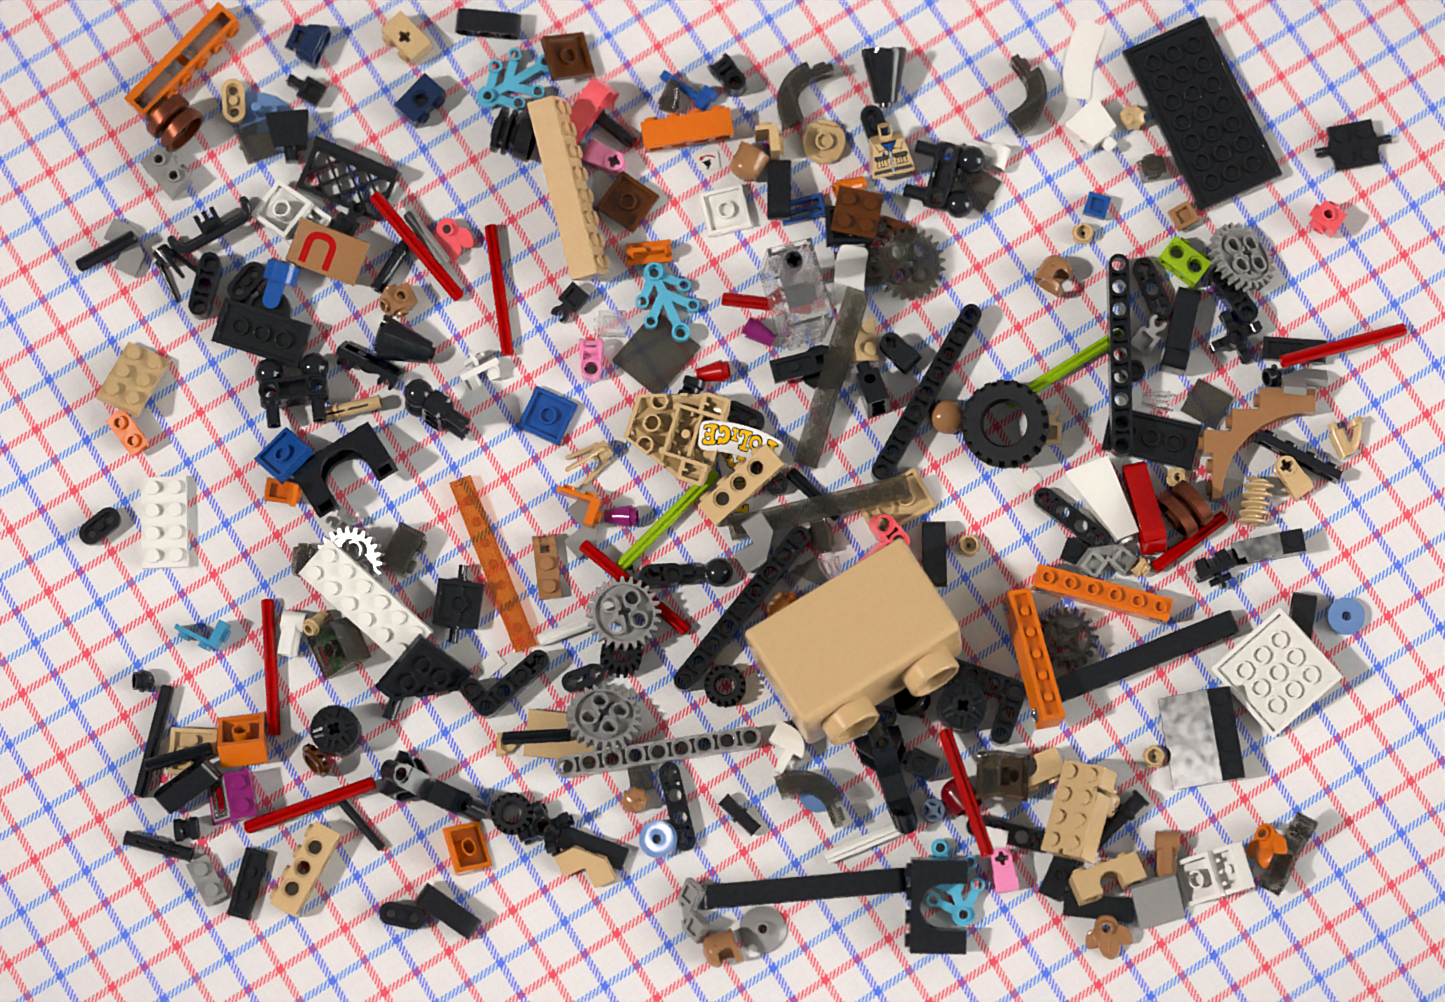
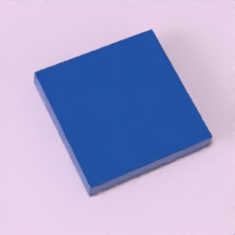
[517,386,578,446]
[254,427,315,484]

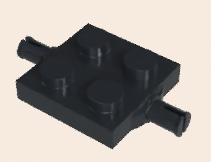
[1314,119,1392,173]
[432,565,485,644]

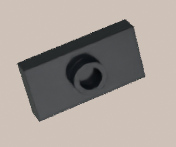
[1038,856,1077,902]

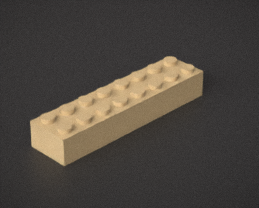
[527,95,610,281]

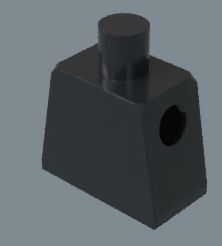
[265,109,309,164]
[856,360,890,419]

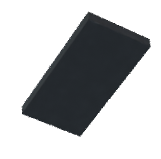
[1101,410,1201,471]

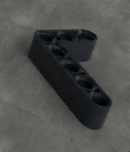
[949,658,1026,747]

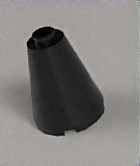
[861,47,906,108]
[370,315,436,364]

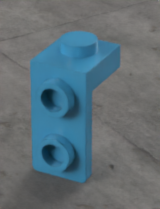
[174,619,231,652]

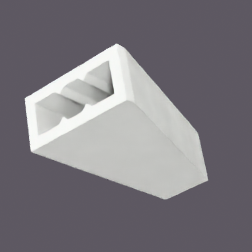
[1063,455,1139,544]

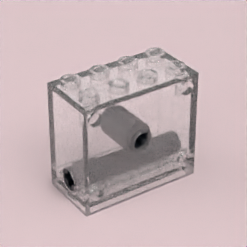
[759,238,834,351]

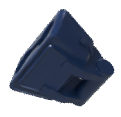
[284,23,332,69]

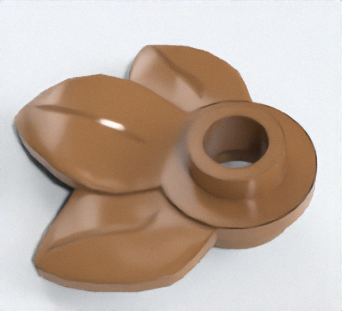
[1085,914,1133,960]

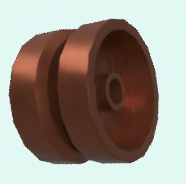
[146,94,204,152]
[1157,480,1214,539]

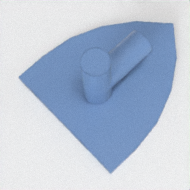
[243,92,292,136]

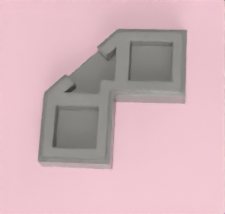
[104,218,146,278]
[1282,368,1328,396]
[564,500,598,559]
[734,511,773,574]
[1075,544,1139,579]
[678,878,711,944]

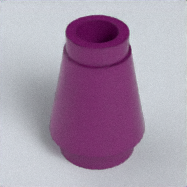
[741,317,776,347]
[604,505,639,528]

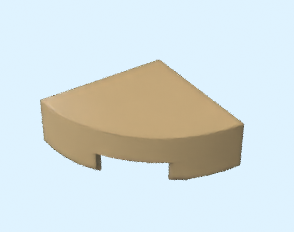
[496,733,518,757]

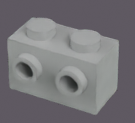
[140,145,193,200]

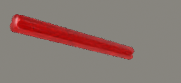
[369,191,464,302]
[485,224,514,357]
[1279,323,1407,368]
[579,540,691,635]
[261,599,281,736]
[939,728,994,858]
[243,777,377,834]

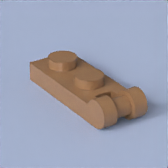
[532,534,562,601]

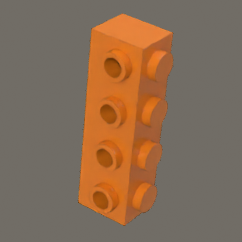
[640,105,734,153]

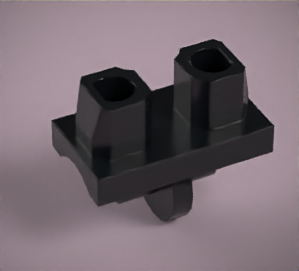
[1193,548,1238,590]

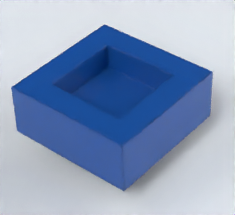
[1083,191,1111,221]

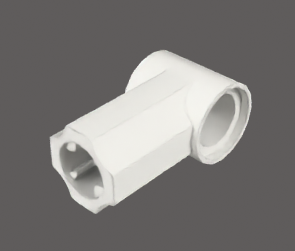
[965,138,1011,172]
[277,610,307,658]

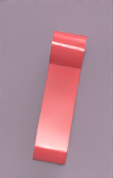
[570,78,619,145]
[853,514,910,566]

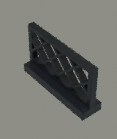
[296,135,402,222]

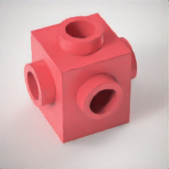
[1309,200,1347,238]

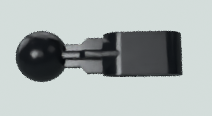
[638,558,733,589]

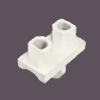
[458,349,501,390]

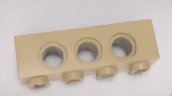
[697,444,787,527]
[269,821,343,918]

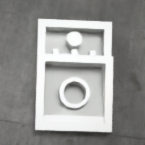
[251,179,334,245]
[1176,842,1255,908]

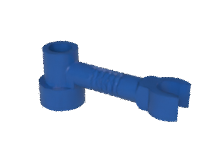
[660,70,719,112]

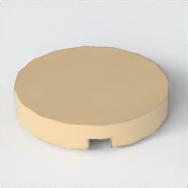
[802,120,846,165]

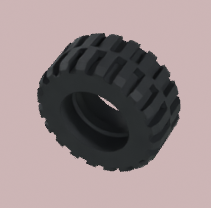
[961,379,1050,469]

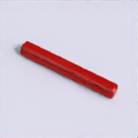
[721,292,811,315]
[1151,511,1229,573]

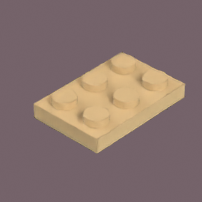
[96,342,170,418]

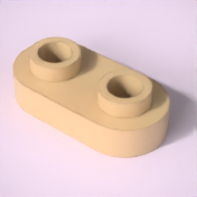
[221,79,246,125]

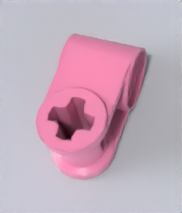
[581,140,626,176]
[579,338,603,383]
[989,848,1019,894]

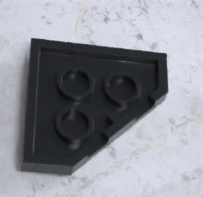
[375,633,472,701]

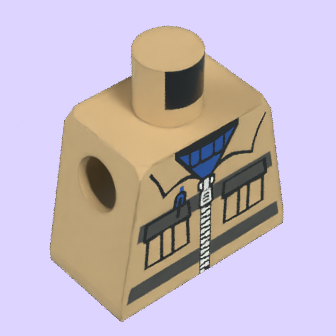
[869,122,915,180]

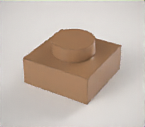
[1168,200,1199,232]

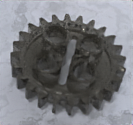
[872,226,946,301]

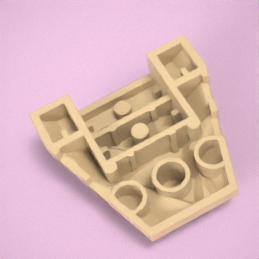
[624,392,731,487]

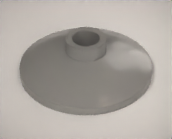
[739,906,786,953]

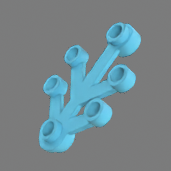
[477,48,549,111]
[635,262,700,343]
[927,839,985,927]

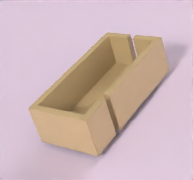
[1041,759,1117,864]

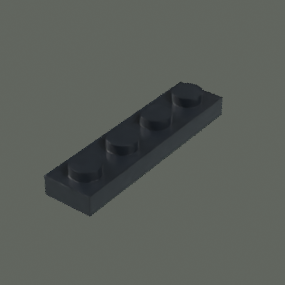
[1253,429,1343,484]

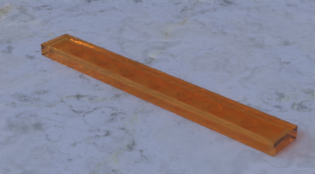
[449,475,537,653]

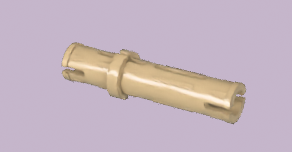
[315,395,383,424]

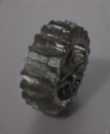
[1040,607,1099,670]

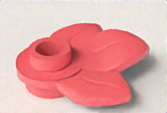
[433,218,474,263]

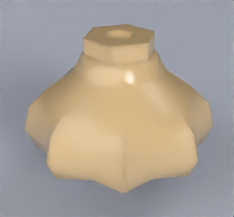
[1119,104,1146,131]

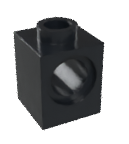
[902,747,940,782]

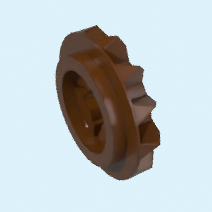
[302,743,330,777]

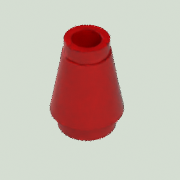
[696,360,731,382]

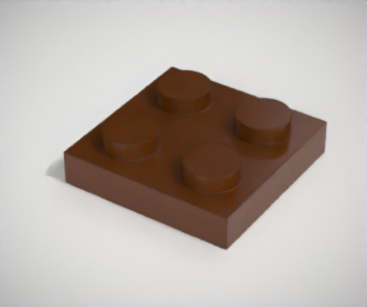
[540,32,595,81]
[596,170,659,233]
[830,185,884,240]

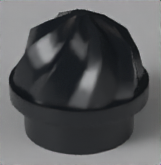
[132,669,155,693]

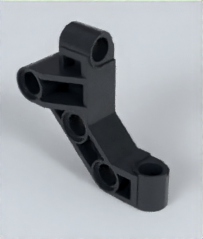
[854,723,918,834]
[380,750,488,822]

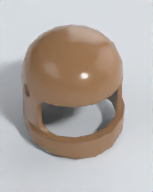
[730,141,770,182]
[1033,255,1073,298]
[703,928,744,967]

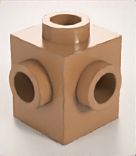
[378,282,418,318]

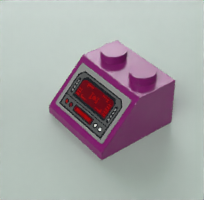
[207,769,259,826]

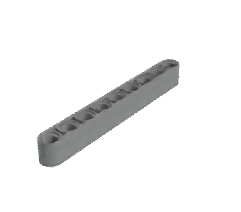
[556,726,761,779]

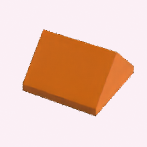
[442,821,492,876]

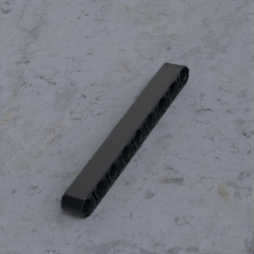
[1106,254,1133,458]
[871,304,982,484]
[674,526,810,693]
[1055,610,1240,703]
[700,868,907,910]

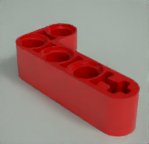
[1122,461,1167,556]

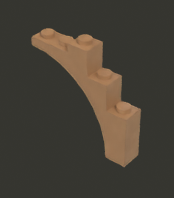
[1197,387,1315,502]

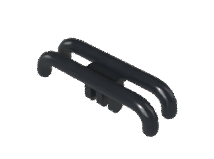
[167,196,252,254]

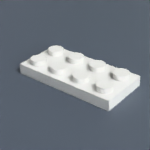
[140,476,189,570]

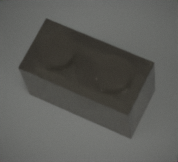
[381,522,428,578]

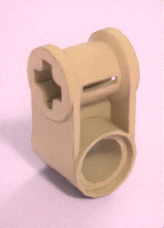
[1273,456,1314,501]

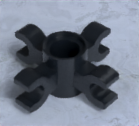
[1208,310,1263,365]
[518,800,575,857]

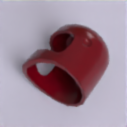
[940,778,984,818]

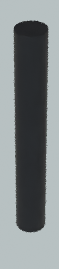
[337,800,386,852]

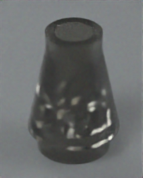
[657,79,681,113]

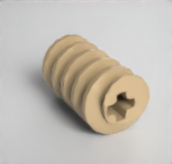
[1237,476,1274,527]

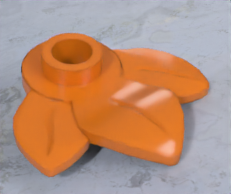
[1247,823,1287,869]

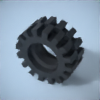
[600,640,643,678]
[704,664,746,708]
[491,792,533,835]

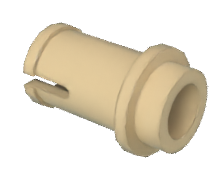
[303,610,331,636]

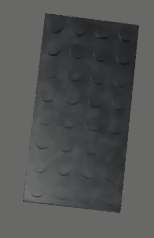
[1122,15,1282,212]

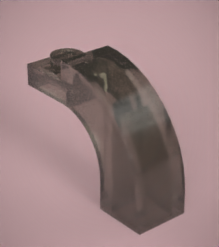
[1006,54,1047,138]
[777,61,834,131]
[774,770,846,830]
[1258,811,1318,896]

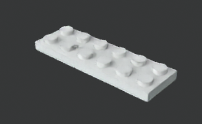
[298,539,433,661]

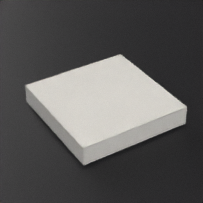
[698,183,753,238]

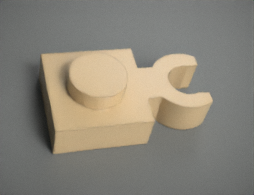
[1044,405,1062,445]

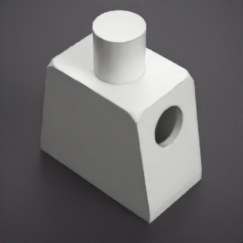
[1062,96,1118,153]

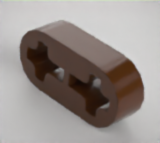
[876,215,915,245]

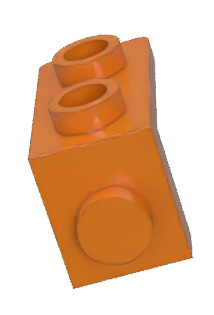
[263,477,302,507]
[556,484,603,529]

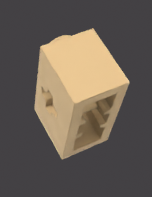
[381,11,433,66]

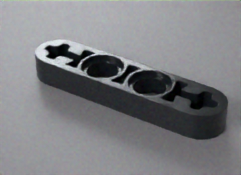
[1033,488,1110,547]
[659,762,696,851]
[966,816,1047,854]

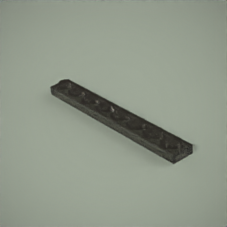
[793,286,870,469]
[727,474,911,541]

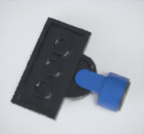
[211,257,313,369]

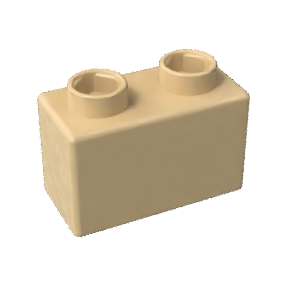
[745,538,962,746]

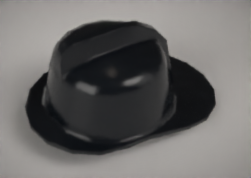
[893,687,931,719]

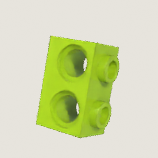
[1157,236,1211,289]

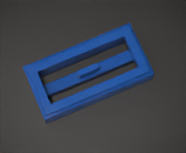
[782,193,825,227]

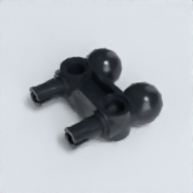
[903,140,985,218]
[255,352,329,429]
[404,379,471,441]

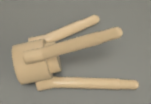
[565,440,613,490]

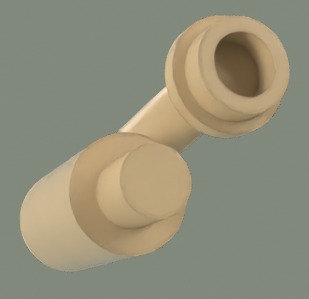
[1327,416,1365,460]

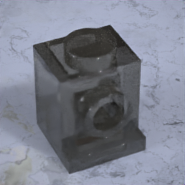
[1136,154,1167,184]

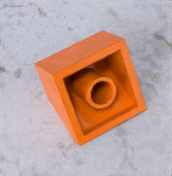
[217,712,268,768]

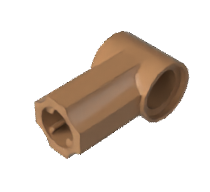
[1154,831,1180,877]

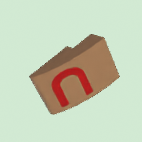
[285,217,370,286]

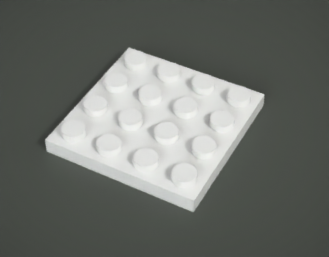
[1210,607,1343,738]

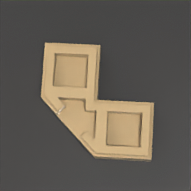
[554,845,617,888]

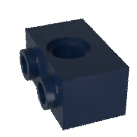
[394,73,446,129]

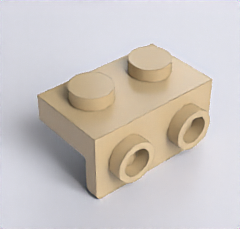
[755,122,784,160]
[838,316,879,366]

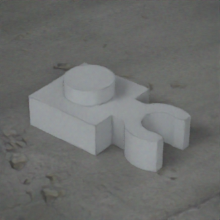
[1131,314,1167,357]

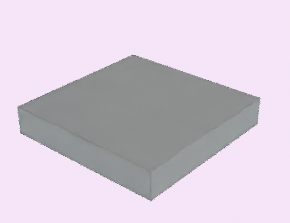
[1129,873,1185,930]

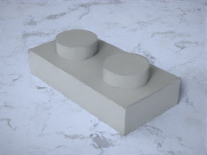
[186,854,229,907]

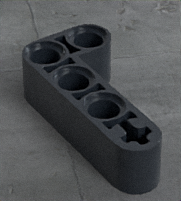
[1160,286,1201,376]
[460,650,550,719]

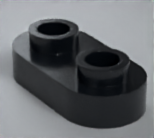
[860,105,886,143]
[227,262,265,303]
[727,401,765,431]
[79,507,121,546]
[379,901,426,930]

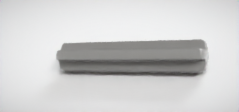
[404,210,450,266]

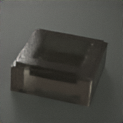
[628,765,654,790]

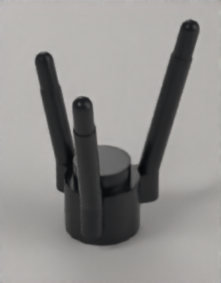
[153,244,197,303]

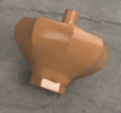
[620,786,649,814]

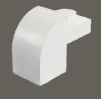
[769,720,804,776]

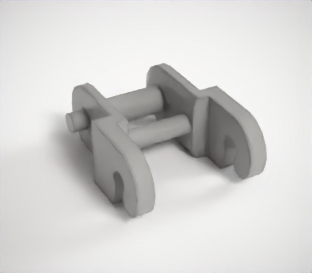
[325,505,358,530]

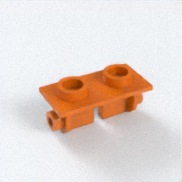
[625,239,673,266]
[105,409,149,457]

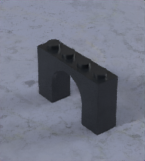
[292,422,398,518]
[904,857,968,955]

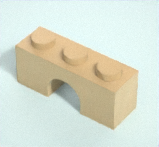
[989,746,1063,802]
[1069,851,1147,907]

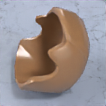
[929,399,964,434]

